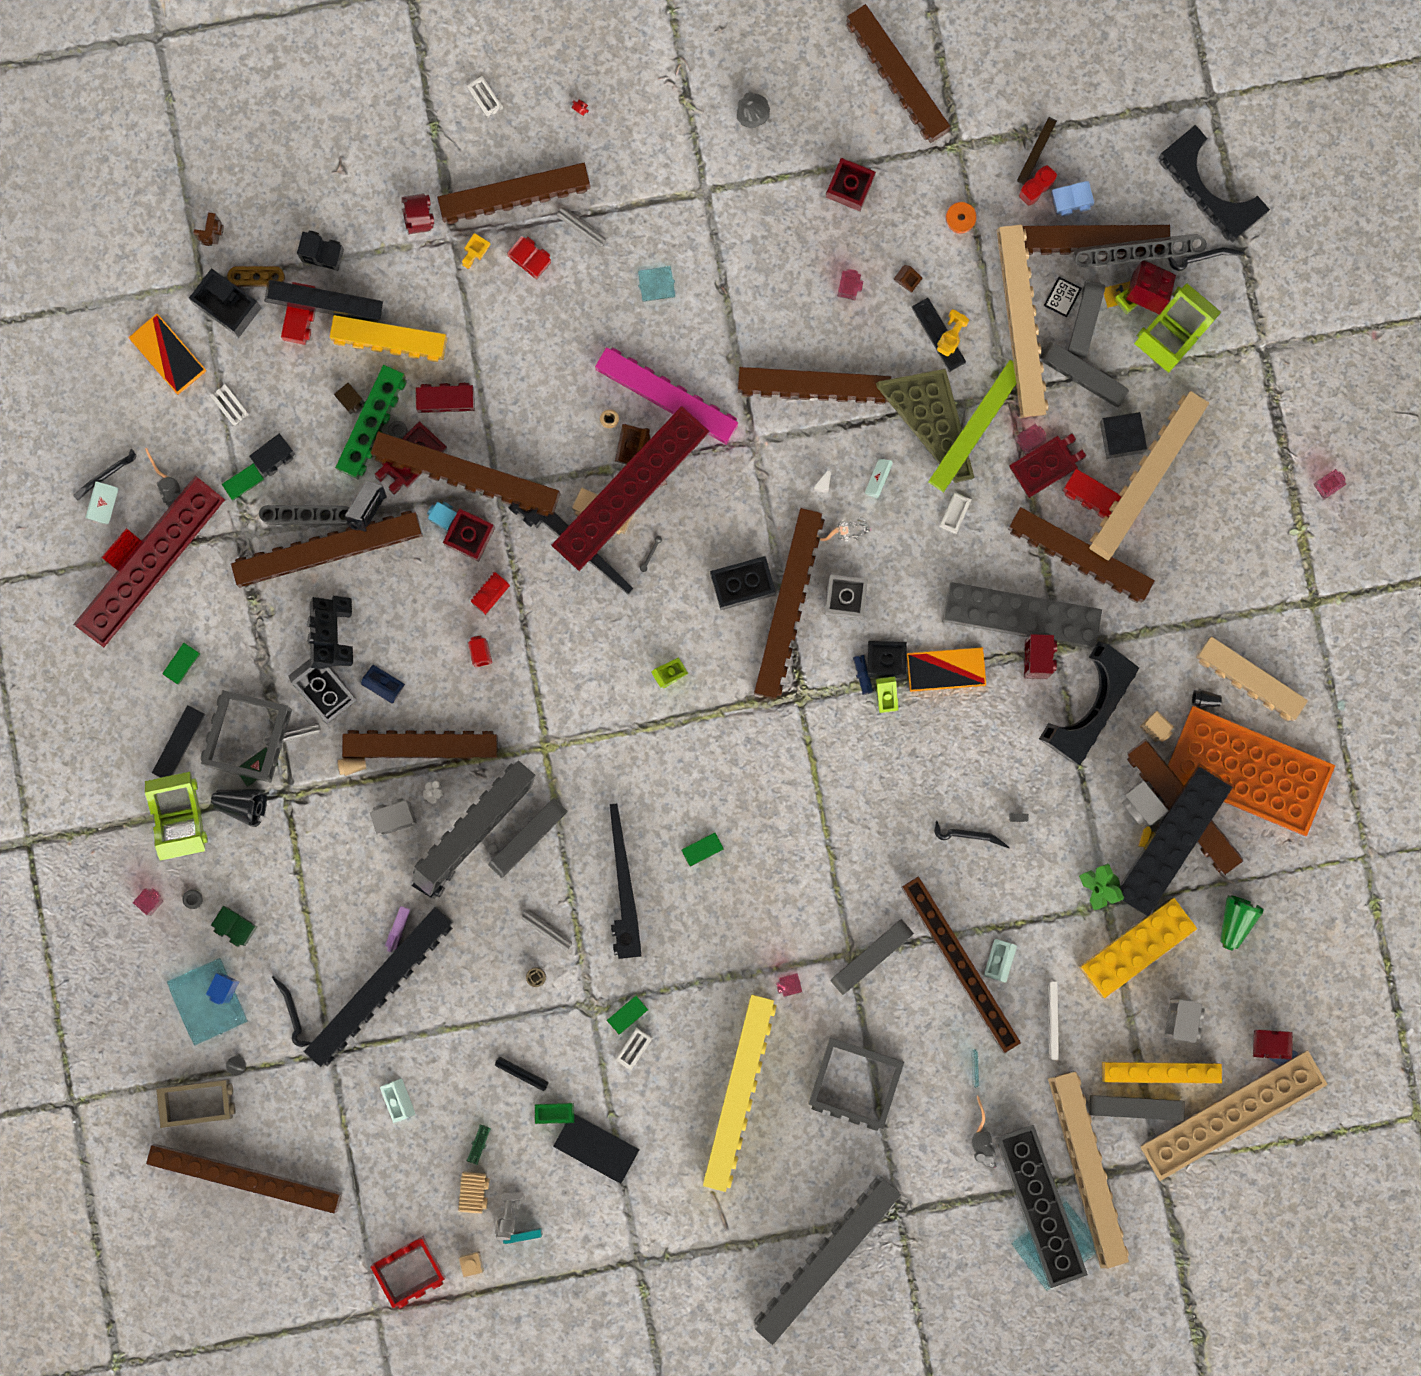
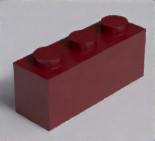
[416,382,475,413]

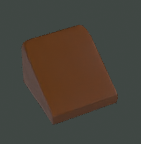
[894,265,923,293]

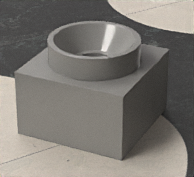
[1122,780,1168,826]

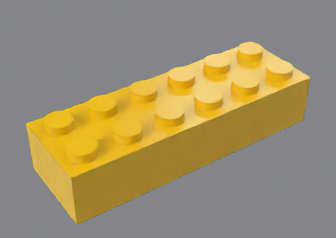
[1079,898,1197,998]

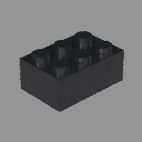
[710,556,776,611]

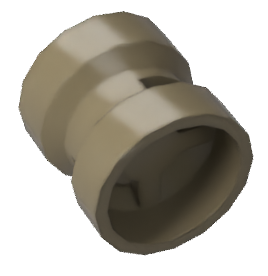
[526,968,546,987]

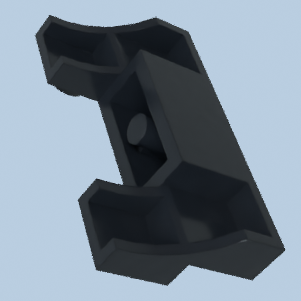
[307,595,353,669]

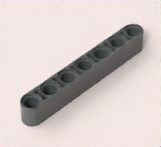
[1073,234,1207,268]

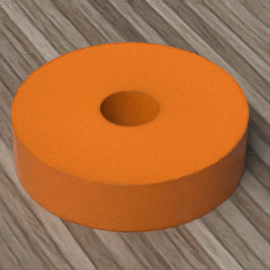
[946,202,976,233]

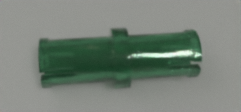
[466,1124,491,1165]

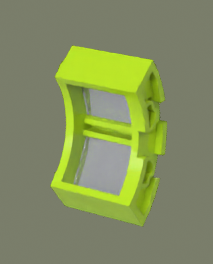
[1134,283,1221,373]
[145,772,208,861]

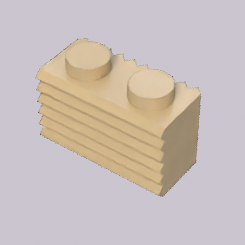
[1140,711,1174,742]
[458,1171,490,1214]

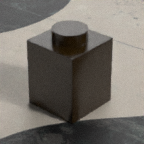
[334,382,365,415]

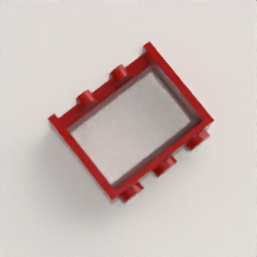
[371,1235,446,1309]

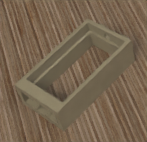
[156,1079,236,1128]

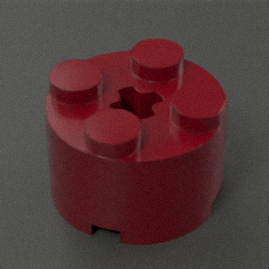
[401,193,434,235]
[1253,1030,1293,1060]

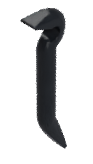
[1168,247,1245,271]
[74,449,137,501]
[934,821,1010,849]
[272,976,312,1047]

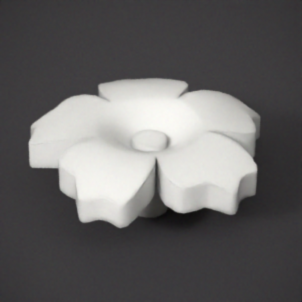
[423,781,443,804]

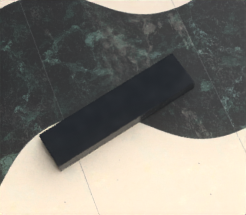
[912,298,966,372]
[152,705,205,778]

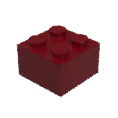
[826,158,876,212]
[1126,260,1176,315]
[443,508,495,562]

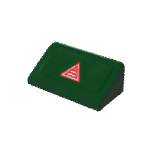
[238,747,278,787]

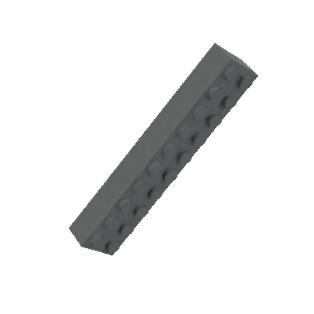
[754,1176,901,1345]

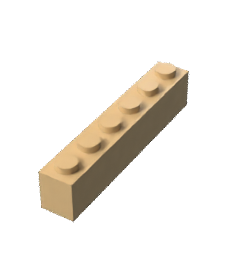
[1196,636,1308,721]

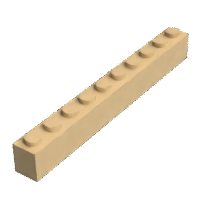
[996,224,1048,419]
[1089,391,1209,561]
[1048,1072,1129,1269]

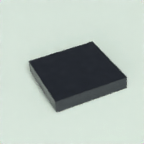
[868,641,907,679]

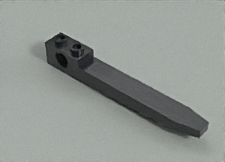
[508,502,634,595]
[610,803,642,959]

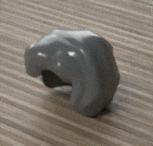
[737,92,770,128]

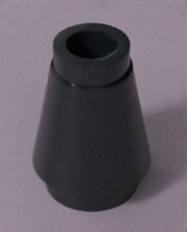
[1192,689,1222,708]

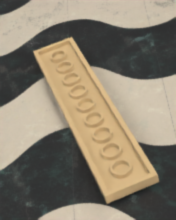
[1139,1050,1328,1181]

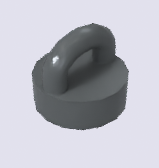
[226,1056,246,1076]

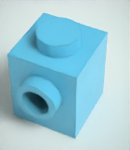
[427,502,457,531]

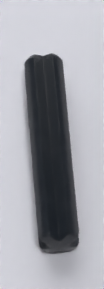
[495,1057,549,1091]

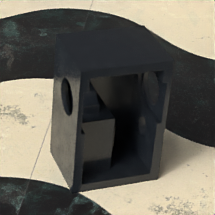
[189,268,261,338]

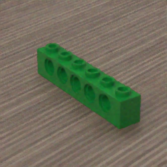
[335,365,407,480]

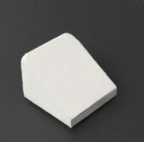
[813,471,831,493]

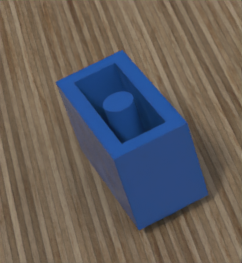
[206,973,240,1005]

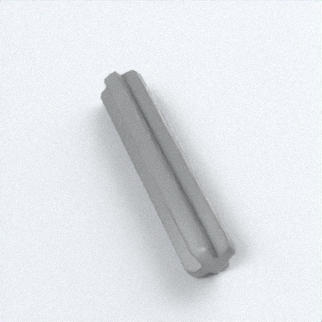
[557,207,606,247]
[264,723,321,746]
[522,911,572,950]

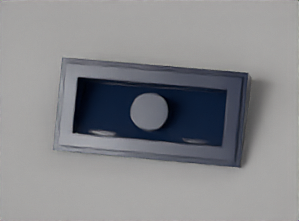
[361,665,405,704]

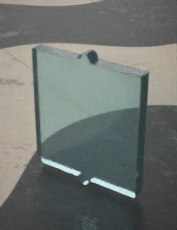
[638,266,675,302]
[971,1049,979,1088]

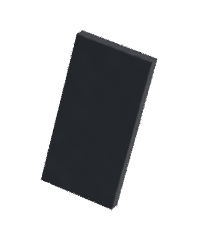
[553,1113,640,1184]

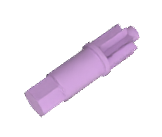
[385,906,410,952]

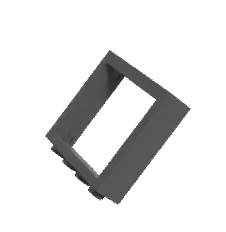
[201,690,292,783]
[808,1037,904,1131]

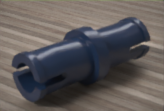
[853,655,874,695]

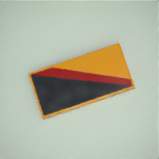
[128,313,207,395]
[907,647,986,692]

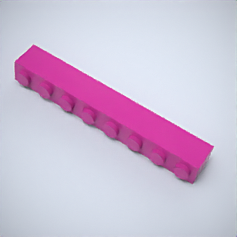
[595,347,738,445]

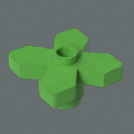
[1079,863,1124,910]

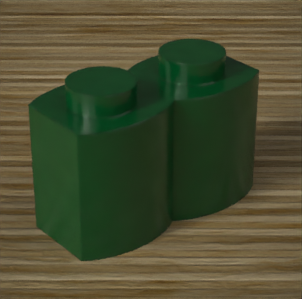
[211,906,258,947]

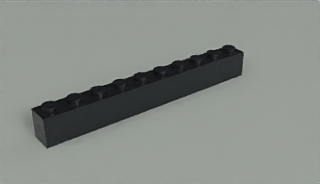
[303,907,453,1067]

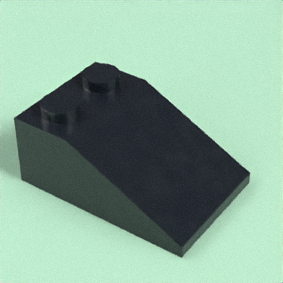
[288,659,357,724]

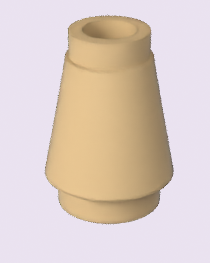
[600,409,619,428]
[337,757,366,776]

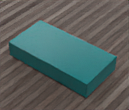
[503,1228,543,1244]

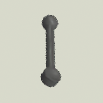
[640,536,662,572]

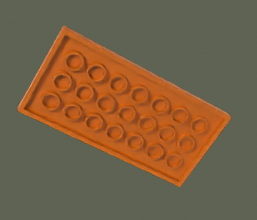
[1168,706,1336,837]

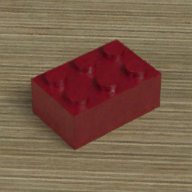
[1024,634,1057,679]

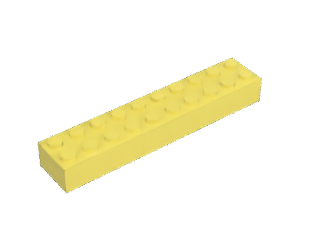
[703,994,777,1192]

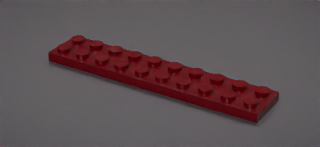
[551,406,710,572]
[73,476,225,648]

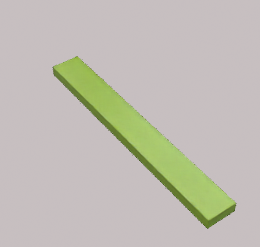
[928,360,1017,493]

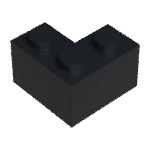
[297,230,344,271]

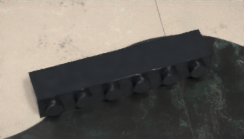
[264,280,383,323]

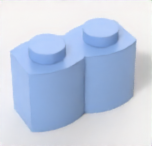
[1051,181,1094,216]

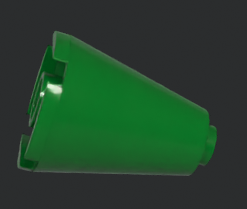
[1220,895,1264,951]

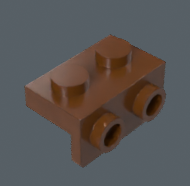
[193,212,224,246]
[615,424,651,464]

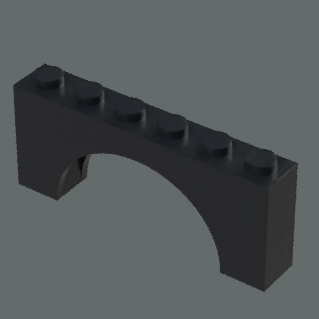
[1159,125,1270,243]
[1039,641,1139,765]

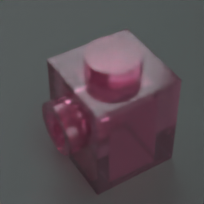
[837,269,864,301]
[1015,423,1046,455]
[1313,469,1346,500]
[132,888,164,916]
[776,973,802,997]

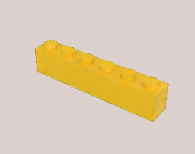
[329,315,447,362]
[1102,1062,1222,1083]

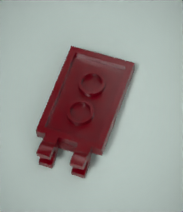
[374,421,447,495]
[1009,433,1086,498]

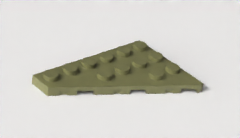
[876,369,975,483]

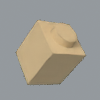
[459,1251,484,1277]

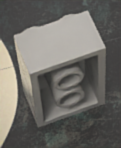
[1164,999,1205,1043]

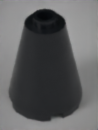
[211,789,267,827]

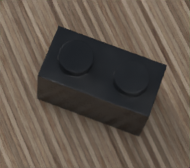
[249,433,295,477]

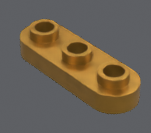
[227,266,285,287]

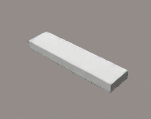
[1048,981,1059,1060]

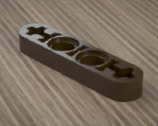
[1017,117,1057,185]

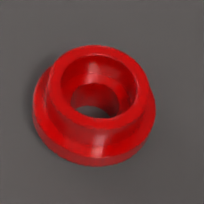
[571,99,589,116]

